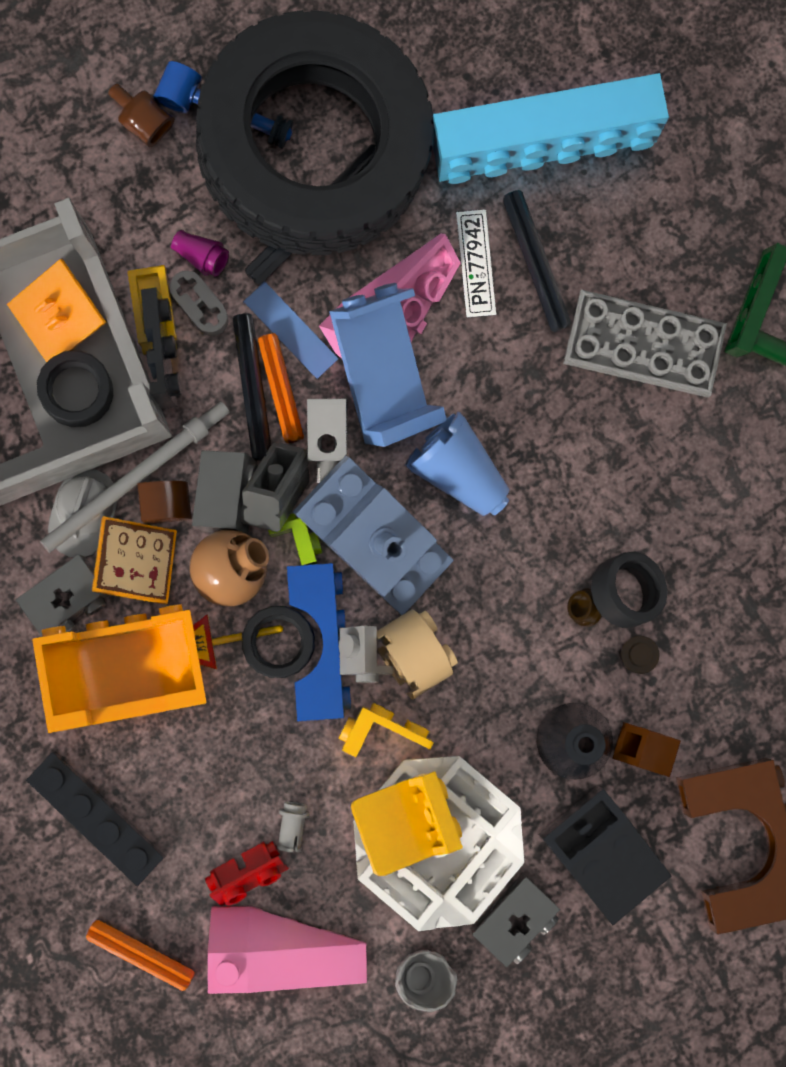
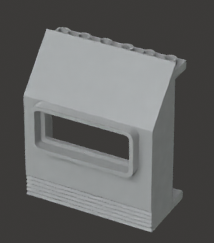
[0,198,172,506]

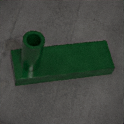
[724,243,786,366]

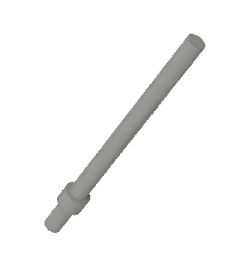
[40,401,229,553]

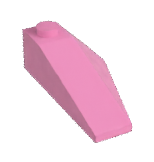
[319,233,461,359]
[208,906,367,994]

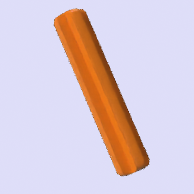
[258,333,304,443]
[86,920,194,991]

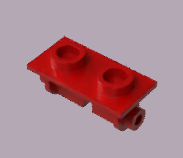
[205,841,289,906]

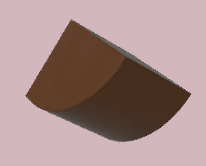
[137,480,192,525]
[612,722,681,777]

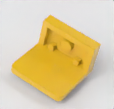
[338,702,434,757]
[351,771,463,876]

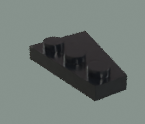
[141,287,182,409]

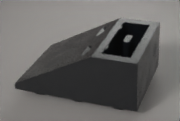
[538,786,672,925]

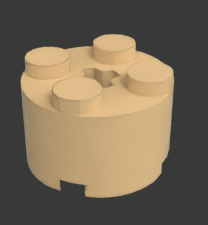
[377,609,458,700]

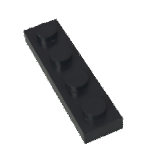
[26,751,166,887]

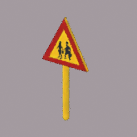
[193,614,283,670]

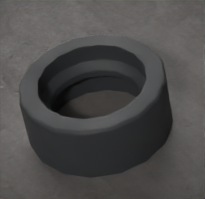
[37,350,113,427]
[591,551,668,628]
[242,606,315,678]

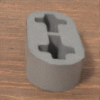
[170,270,229,336]

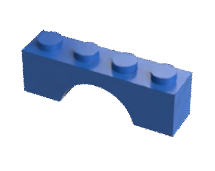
[287,563,351,721]

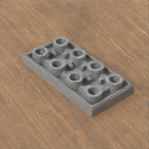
[563,290,727,398]

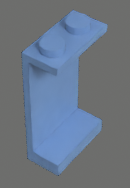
[329,283,447,447]

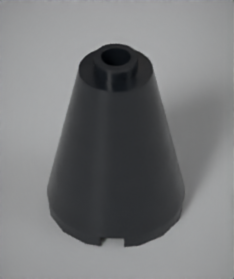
[536,703,613,780]

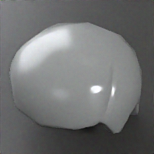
[395,949,457,1012]

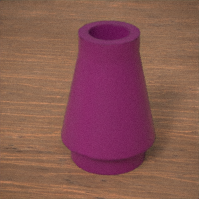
[171,230,229,277]

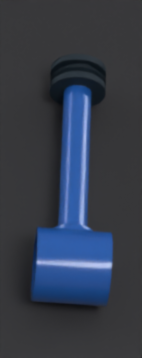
[153,61,293,149]

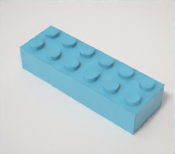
[432,73,669,184]

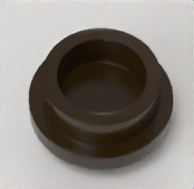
[567,588,602,627]
[621,636,660,674]

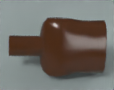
[108,83,175,148]

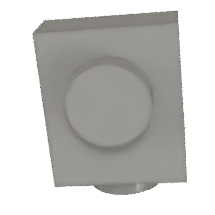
[339,626,393,683]

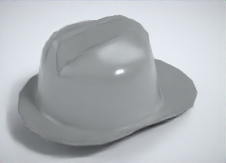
[48,469,118,557]

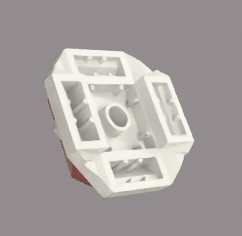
[353,756,524,931]

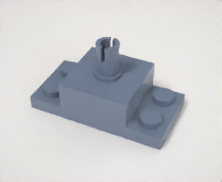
[293,455,454,615]

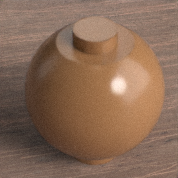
[190,530,269,607]

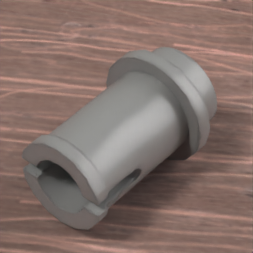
[277,801,310,852]

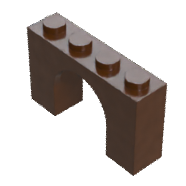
[676,758,786,935]

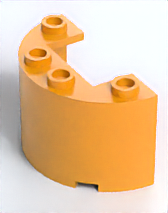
[32,604,206,733]

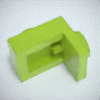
[268,513,323,565]

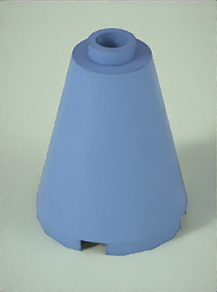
[405,412,510,516]

